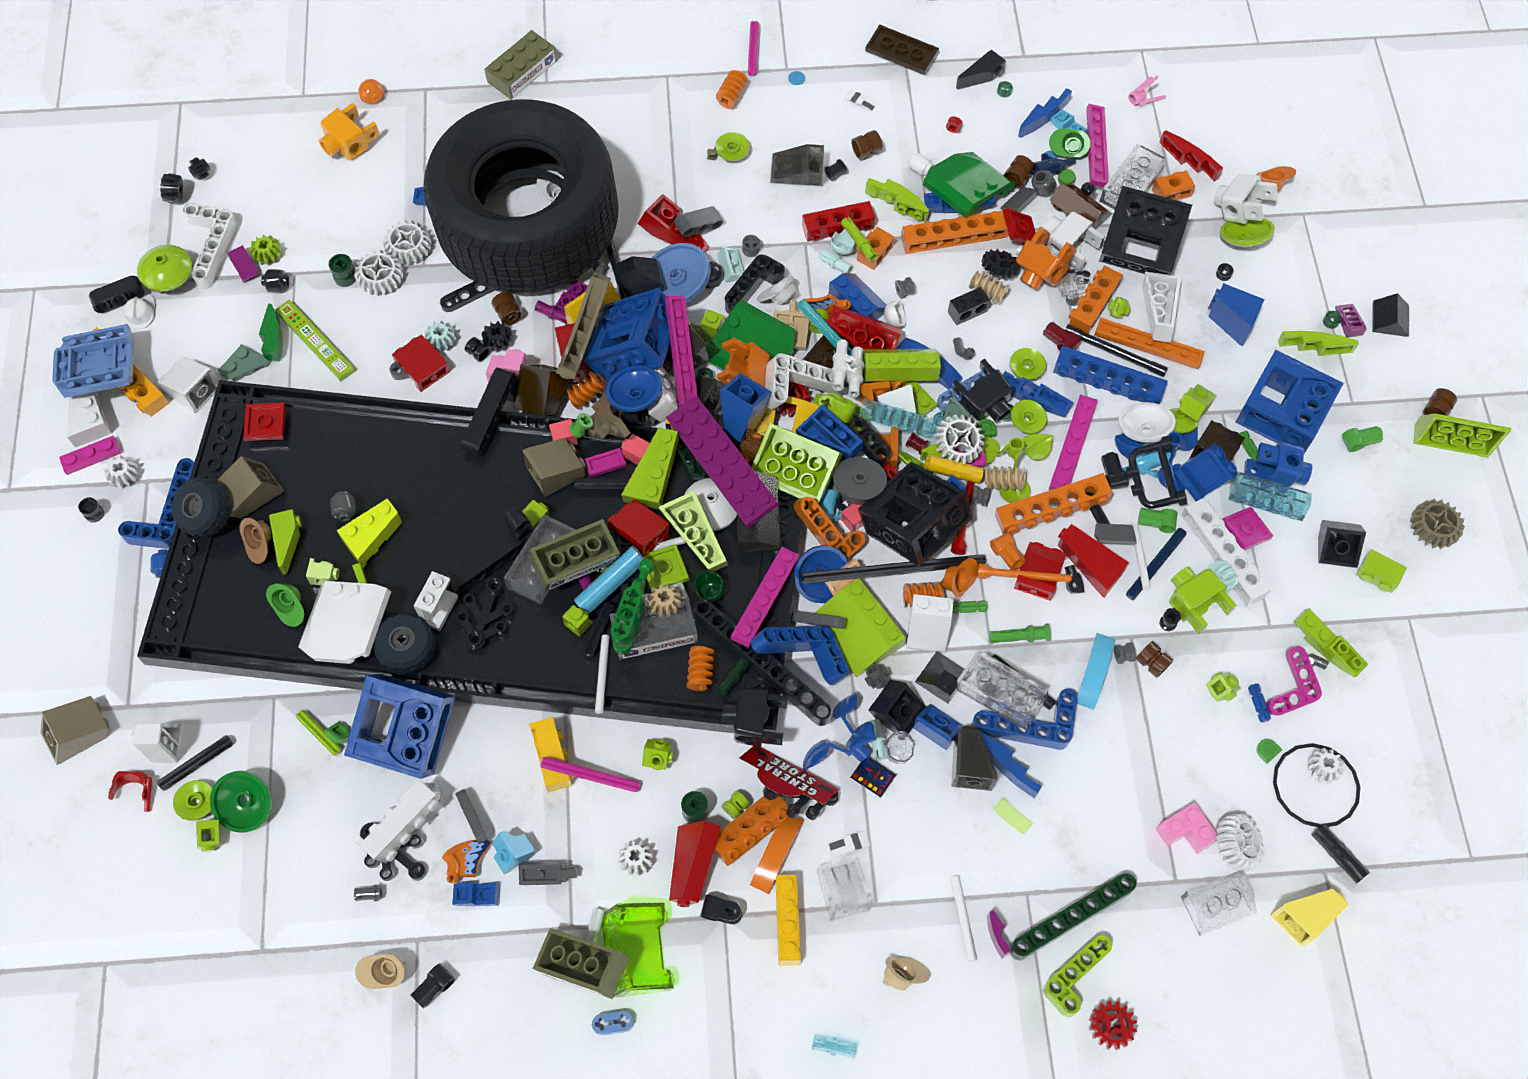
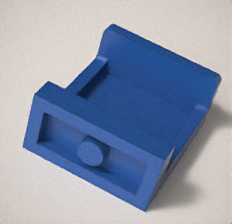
[1174,443,1238,502]

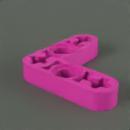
[1266,646,1322,716]

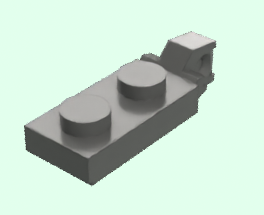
[518,861,578,885]

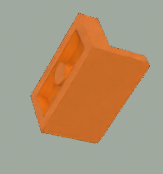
[877,427,898,467]

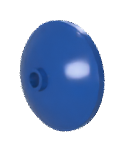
[606,365,662,412]
[794,545,848,603]

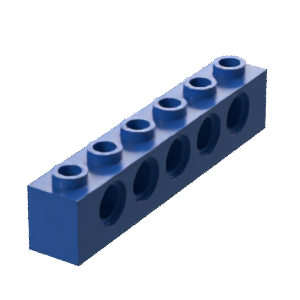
[1053,346,1168,404]

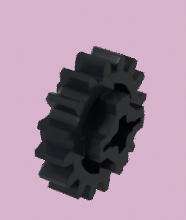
[981,249,1020,278]

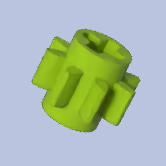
[1108,296,1131,318]

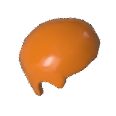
[358,79,384,104]

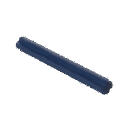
[1126,528,1187,600]

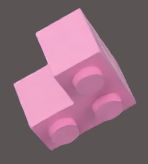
[486,349,528,382]
[1156,802,1218,854]

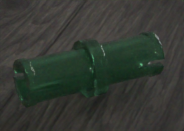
[716,657,750,696]

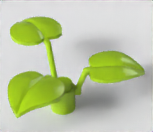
[981,434,1053,503]

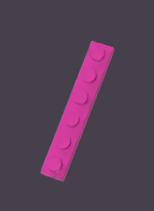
[1086,103,1109,188]
[665,296,697,407]
[1048,394,1098,490]
[731,547,799,648]

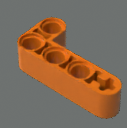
[794,497,865,559]

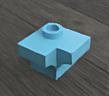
[492,830,535,874]

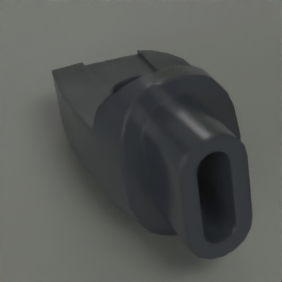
[1065,565,1084,594]

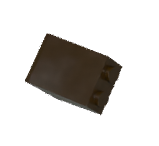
[515,364,570,416]
[1188,420,1245,462]

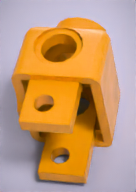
[318,103,380,160]

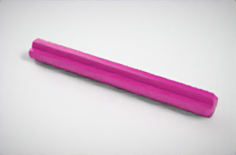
[540,757,640,792]

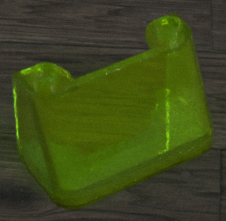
[602,903,675,998]

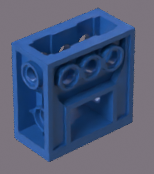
[583,288,670,382]
[1235,350,1344,454]
[344,674,456,779]

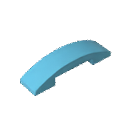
[1077,633,1116,710]

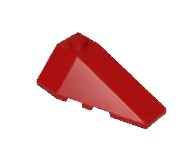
[638,194,709,252]
[827,305,903,349]

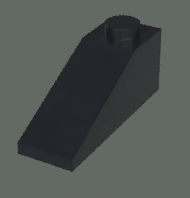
[956,49,1006,90]

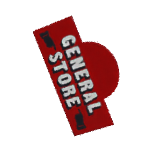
[739,746,839,805]

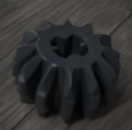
[160,173,184,203]
[481,320,513,352]

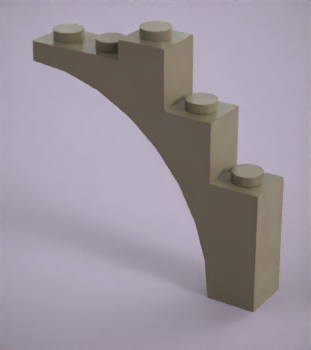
[556,272,611,379]
[586,389,630,439]

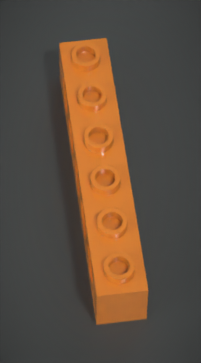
[901,211,1008,254]
[995,473,1112,535]

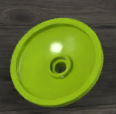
[1220,219,1275,247]
[137,245,193,292]

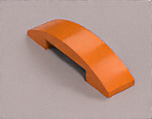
[750,817,804,894]

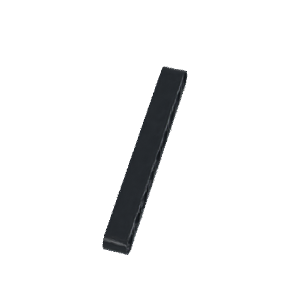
[694,599,831,726]

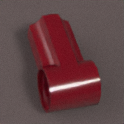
[1043,322,1081,351]

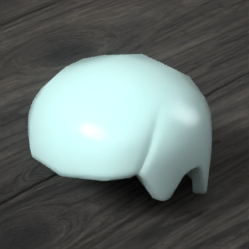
[830,229,857,255]

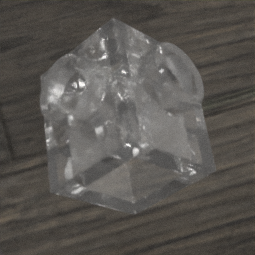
[1058,273,1086,300]

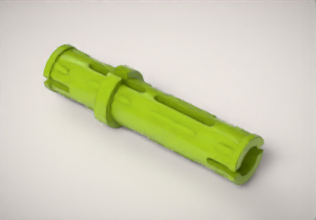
[841,217,878,262]

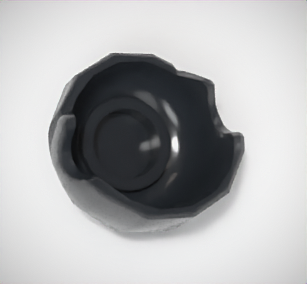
[705,261,723,288]

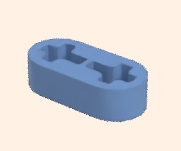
[592,1011,634,1036]

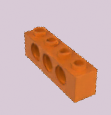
[1068,265,1123,334]
[714,796,789,866]

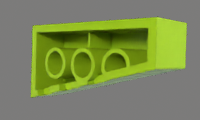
[621,427,679,510]

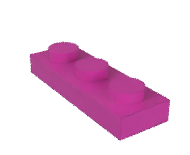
[59,435,122,475]

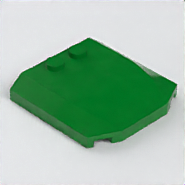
[923,152,1015,218]
[703,300,796,371]

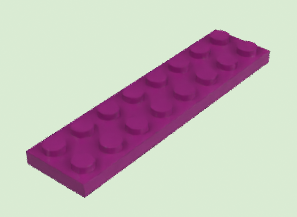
[666,395,779,528]

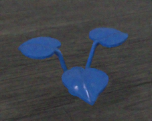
[1114,427,1198,491]
[803,692,877,771]

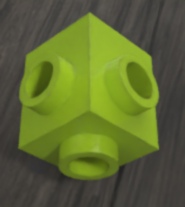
[1206,672,1241,702]
[642,739,674,770]

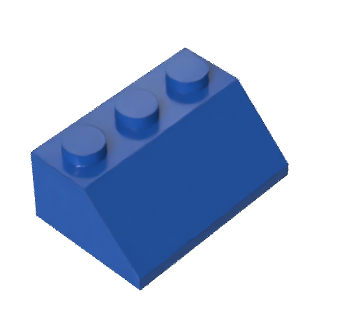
[828,273,887,319]

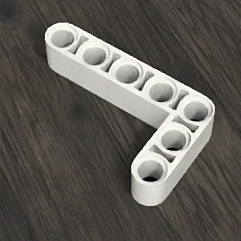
[182,202,237,289]
[765,353,849,409]

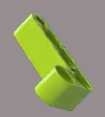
[1043,935,1112,1017]

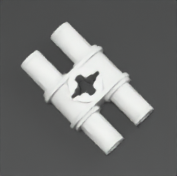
[831,340,865,398]

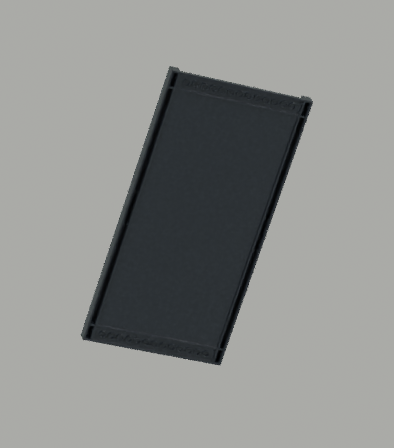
[137,380,802,733]

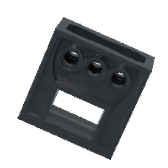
[1099,186,1192,275]
[858,462,973,567]

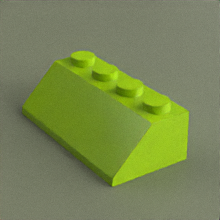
[863,349,941,381]

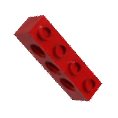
[802,201,875,242]

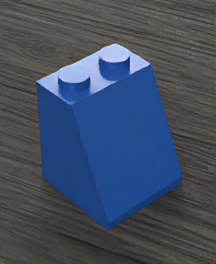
[1208,283,1265,346]
[720,373,772,442]

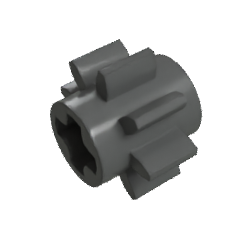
[864,664,890,689]

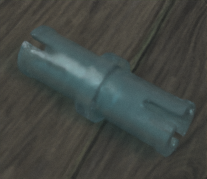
[812,1035,857,1058]

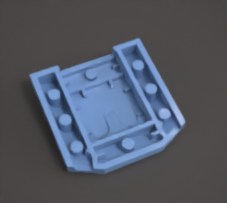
[52,324,133,398]

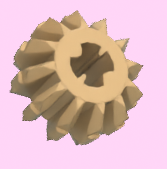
[647,583,681,618]

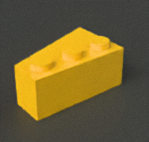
[529,717,574,793]

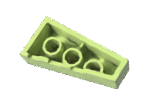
[659,491,728,571]

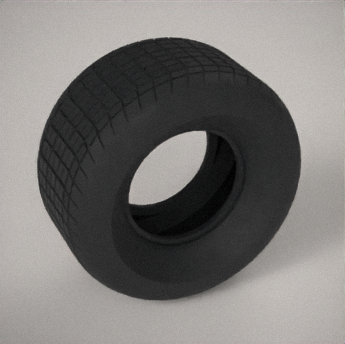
[424,99,619,294]

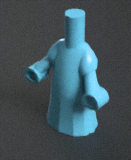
[1122,443,1171,478]
[812,489,841,535]

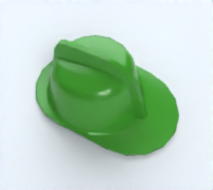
[1049,128,1090,158]
[266,583,304,627]

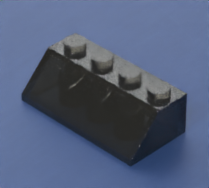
[737,471,781,553]

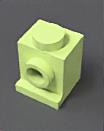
[306,558,339,585]

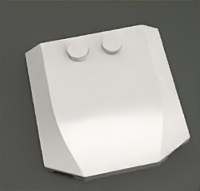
[299,581,391,664]

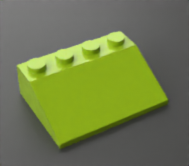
[1413,413,1511,458]
[751,423,843,504]
[814,578,906,678]

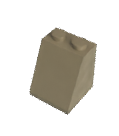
[522,438,586,497]
[217,456,284,519]
[40,696,109,765]

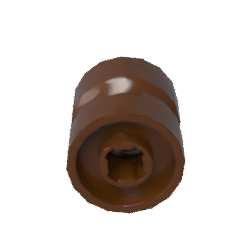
[851,130,883,159]
[1004,155,1034,188]
[491,291,523,326]
[1423,388,1457,416]
[1136,641,1174,678]

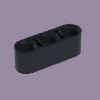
[89,275,145,313]
[849,417,890,467]

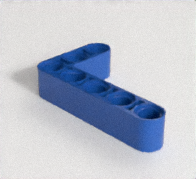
[118,458,194,549]
[751,626,849,685]
[971,689,1077,750]

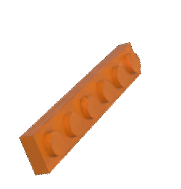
[1094,317,1205,369]

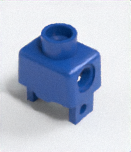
[1243,441,1312,493]

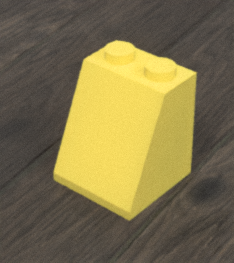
[1270,889,1349,947]

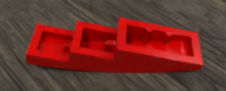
[1159,130,1223,182]

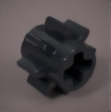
[188,157,210,179]

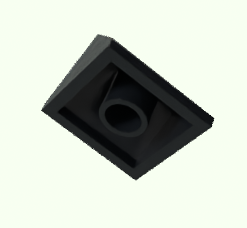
[1372,293,1409,337]

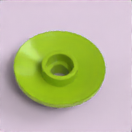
[715,132,750,161]
[1009,348,1046,380]
[1010,400,1047,434]
[1170,408,1199,433]
[898,451,931,472]
[173,780,212,821]

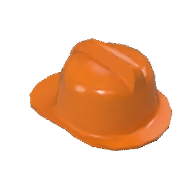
[1256,166,1296,193]
[940,558,978,597]

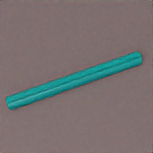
[797,299,873,383]

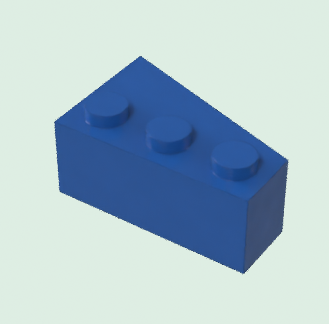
[796,404,864,460]

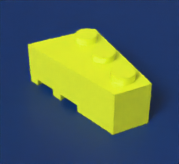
[337,499,402,568]

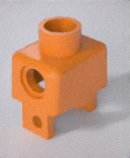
[1016,226,1077,290]
[716,337,770,388]

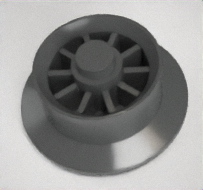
[833,457,887,505]

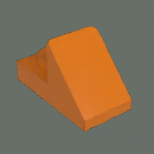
[854,381,890,410]

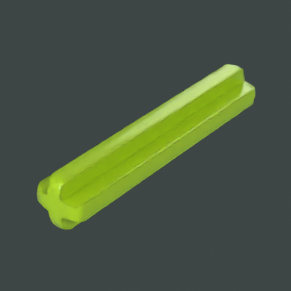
[296,710,342,756]

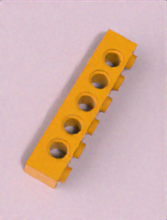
[92,327,169,417]

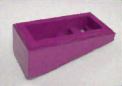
[1335,303,1367,337]

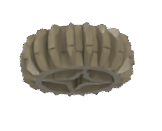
[1410,498,1465,549]

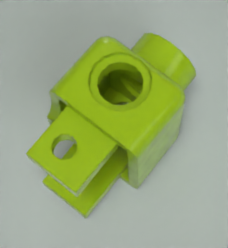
[1169,566,1237,634]

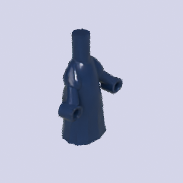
[1032,153,1076,175]

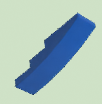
[1018,88,1072,138]
[1003,371,1073,417]
[974,730,1042,799]

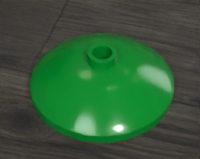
[210,770,272,833]

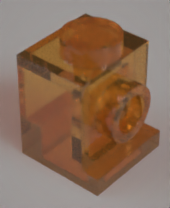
[739,429,764,463]

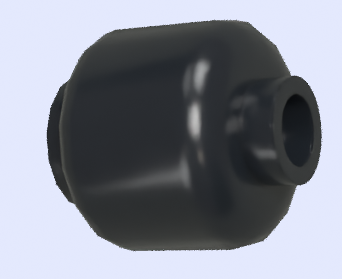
[261,269,290,293]

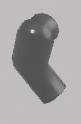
[953,337,975,360]
[1299,654,1329,670]

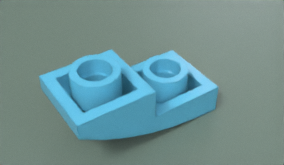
[1050,109,1087,134]

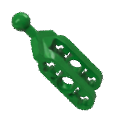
[611,559,654,655]

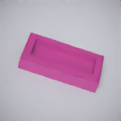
[584,448,626,478]

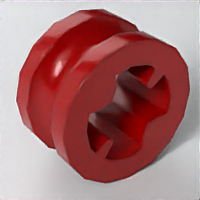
[946,116,963,133]

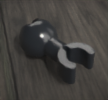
[1081,182,1097,196]

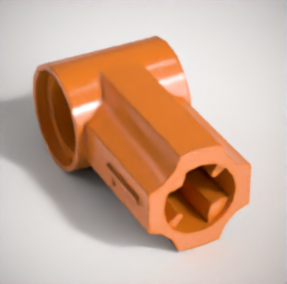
[990,532,1025,570]

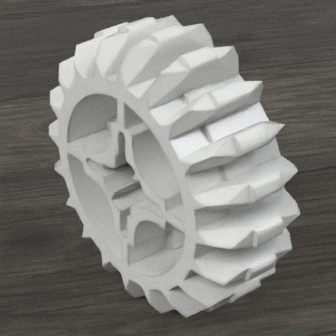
[383,220,432,265]
[354,250,403,296]
[934,414,985,464]
[1216,814,1264,871]

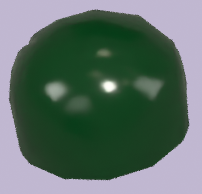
[693,570,725,602]

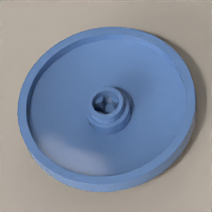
[652,243,711,304]

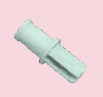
[818,250,853,273]
[870,719,886,761]

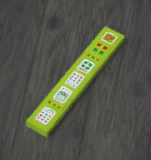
[274,300,355,382]

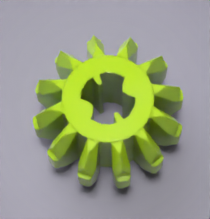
[249,234,281,265]

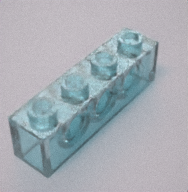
[858,397,936,438]
[1228,471,1312,521]

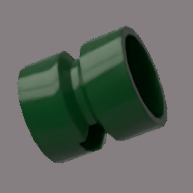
[328,254,356,287]
[681,791,709,824]

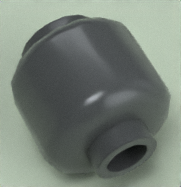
[1031,170,1056,196]
[330,491,357,522]

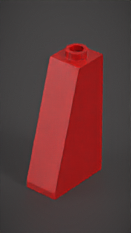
[1058,524,1129,598]
[669,821,720,907]

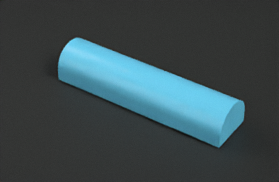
[574,546,644,614]

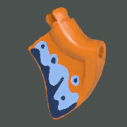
[805,294,851,316]
[442,840,491,884]

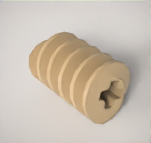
[968,271,1009,305]
[985,466,1026,491]

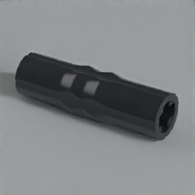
[1311,824,1370,884]

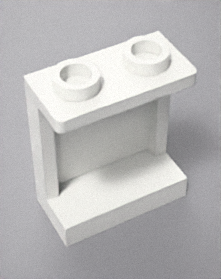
[414,571,458,631]

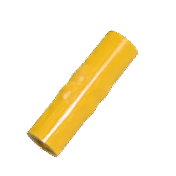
[925,454,983,483]

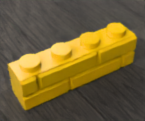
[775,875,801,966]

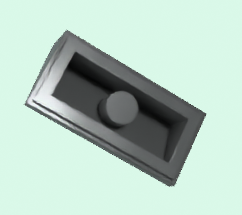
[1000,187,1037,212]
[1094,523,1137,545]

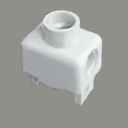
[1214,174,1278,224]
[1044,212,1105,271]

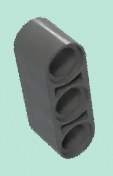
[674,206,724,238]

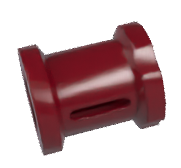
[905,432,930,455]

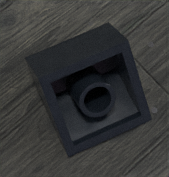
[1318,520,1366,568]
[868,679,926,739]

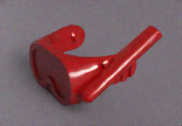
[108,771,152,812]

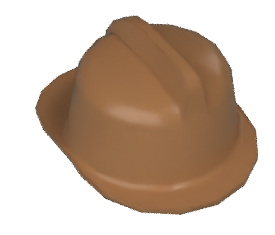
[240,518,272,564]

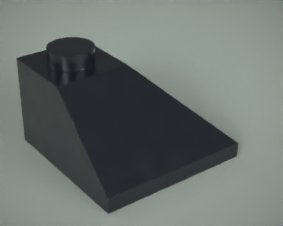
[617,256,664,297]
[915,651,970,704]

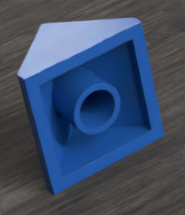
[913,704,964,751]

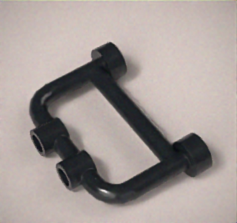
[1126,435,1188,509]

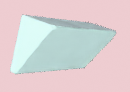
[717,247,744,283]

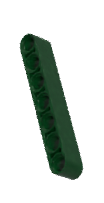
[1010,873,1137,961]

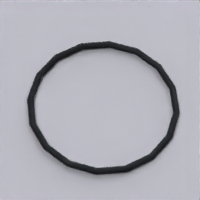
[1273,743,1361,828]

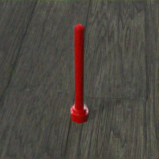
[950,481,975,555]

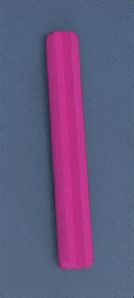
[748,21,759,76]

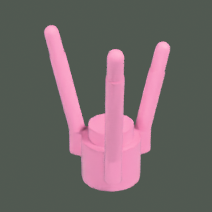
[1128,76,1166,107]

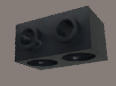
[948,287,990,326]

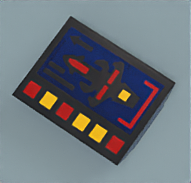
[850,756,896,798]

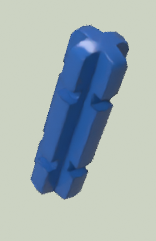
[1248,684,1271,722]

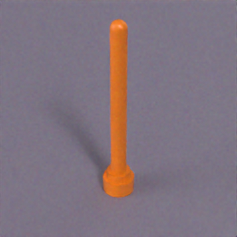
[978,563,1072,582]

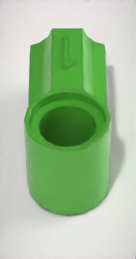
[1342,426,1383,452]
[1138,507,1178,533]

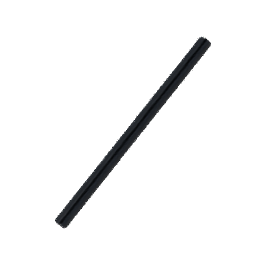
[801,554,986,584]

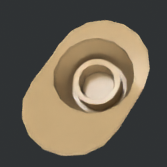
[355,953,406,989]
[883,957,930,991]

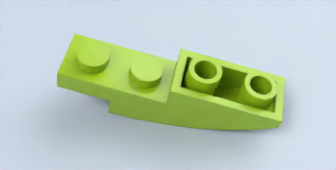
[865,178,929,222]
[1294,608,1368,678]

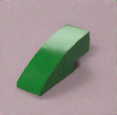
[259,303,283,362]

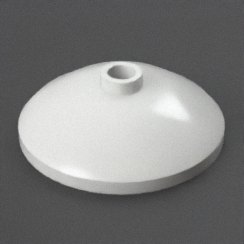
[1118,402,1176,443]
[684,478,738,531]

